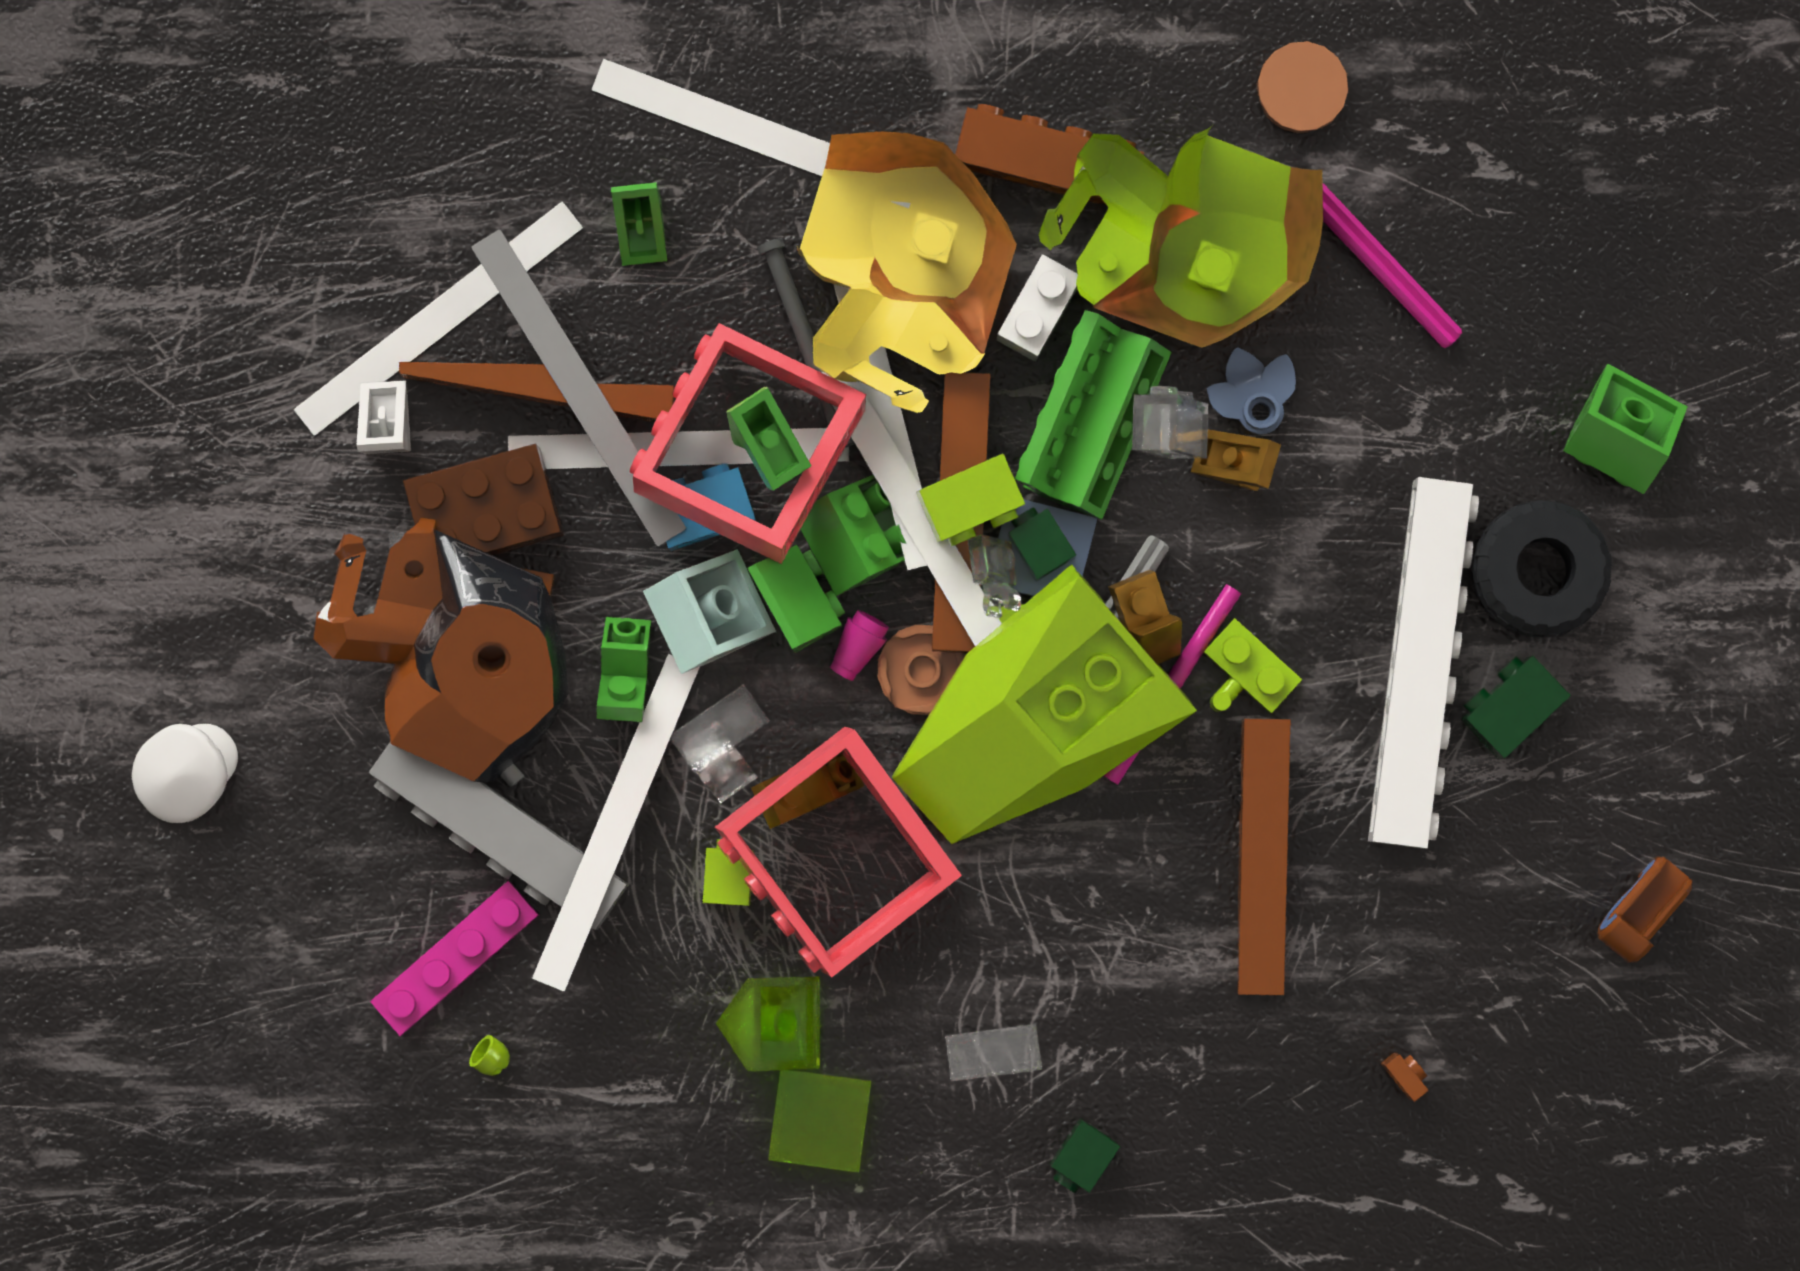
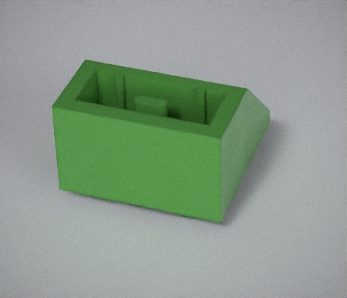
[801,475,906,596]

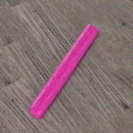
[1296,183,1462,348]

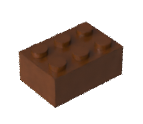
[403,443,564,555]

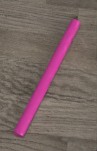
[1104,584,1241,785]

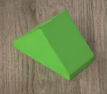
[611,182,667,266]

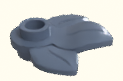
[1207,348,1296,435]

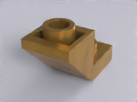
[751,752,864,829]

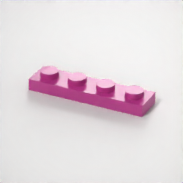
[370,880,540,1036]

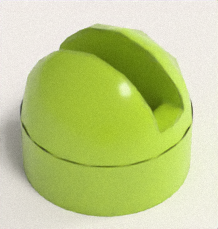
[469,1035,510,1076]

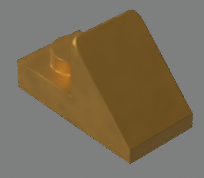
[1191,429,1281,491]
[1108,570,1182,664]

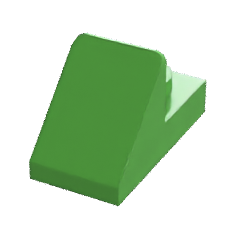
[726,386,811,491]

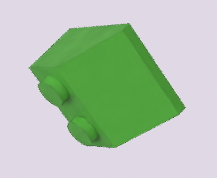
[1563,363,1688,494]
[747,545,845,653]

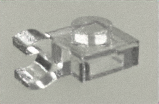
[968,534,1021,618]

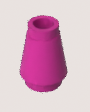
[830,610,889,681]

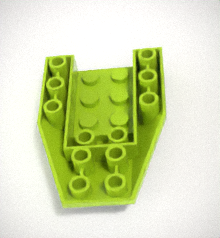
[892,564,1197,844]

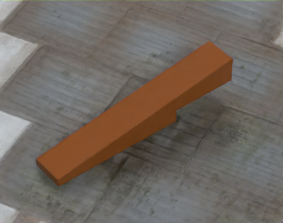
[399,362,676,422]
[932,372,991,653]
[1237,719,1291,995]

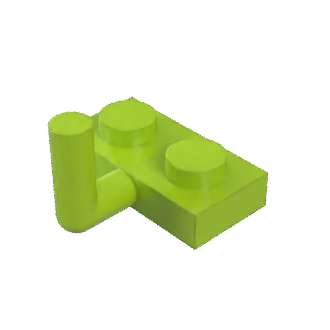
[1204,618,1302,714]

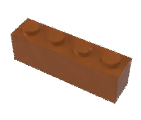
[955,104,1144,206]

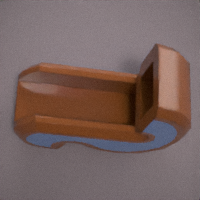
[1598,857,1692,963]

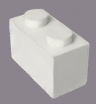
[997,254,1078,362]

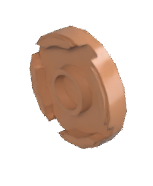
[1257,41,1348,134]
[877,625,965,715]

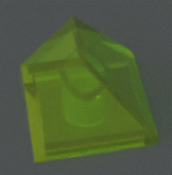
[716,976,820,1072]

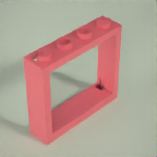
[630,323,866,564]
[715,727,962,978]

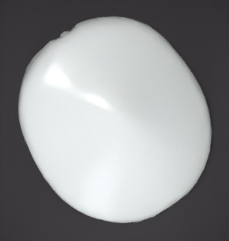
[132,724,238,823]

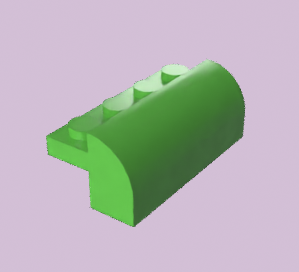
[1015,310,1172,520]

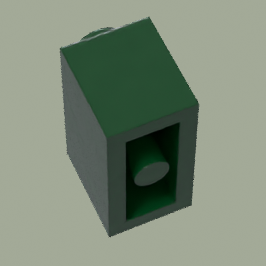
[1461,656,1571,760]

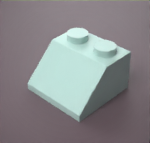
[643,549,776,674]

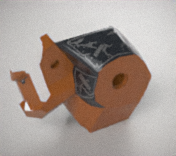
[313,518,569,782]

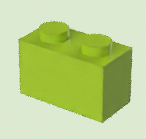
[916,454,1025,547]

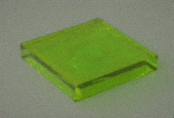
[768,1068,871,1173]

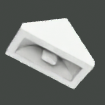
[357,381,411,454]

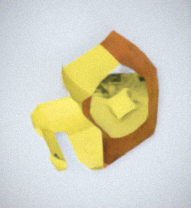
[797,131,1016,413]

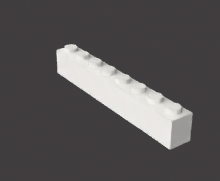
[1368,477,1479,848]

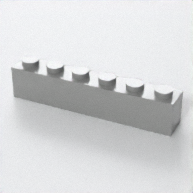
[369,742,629,930]

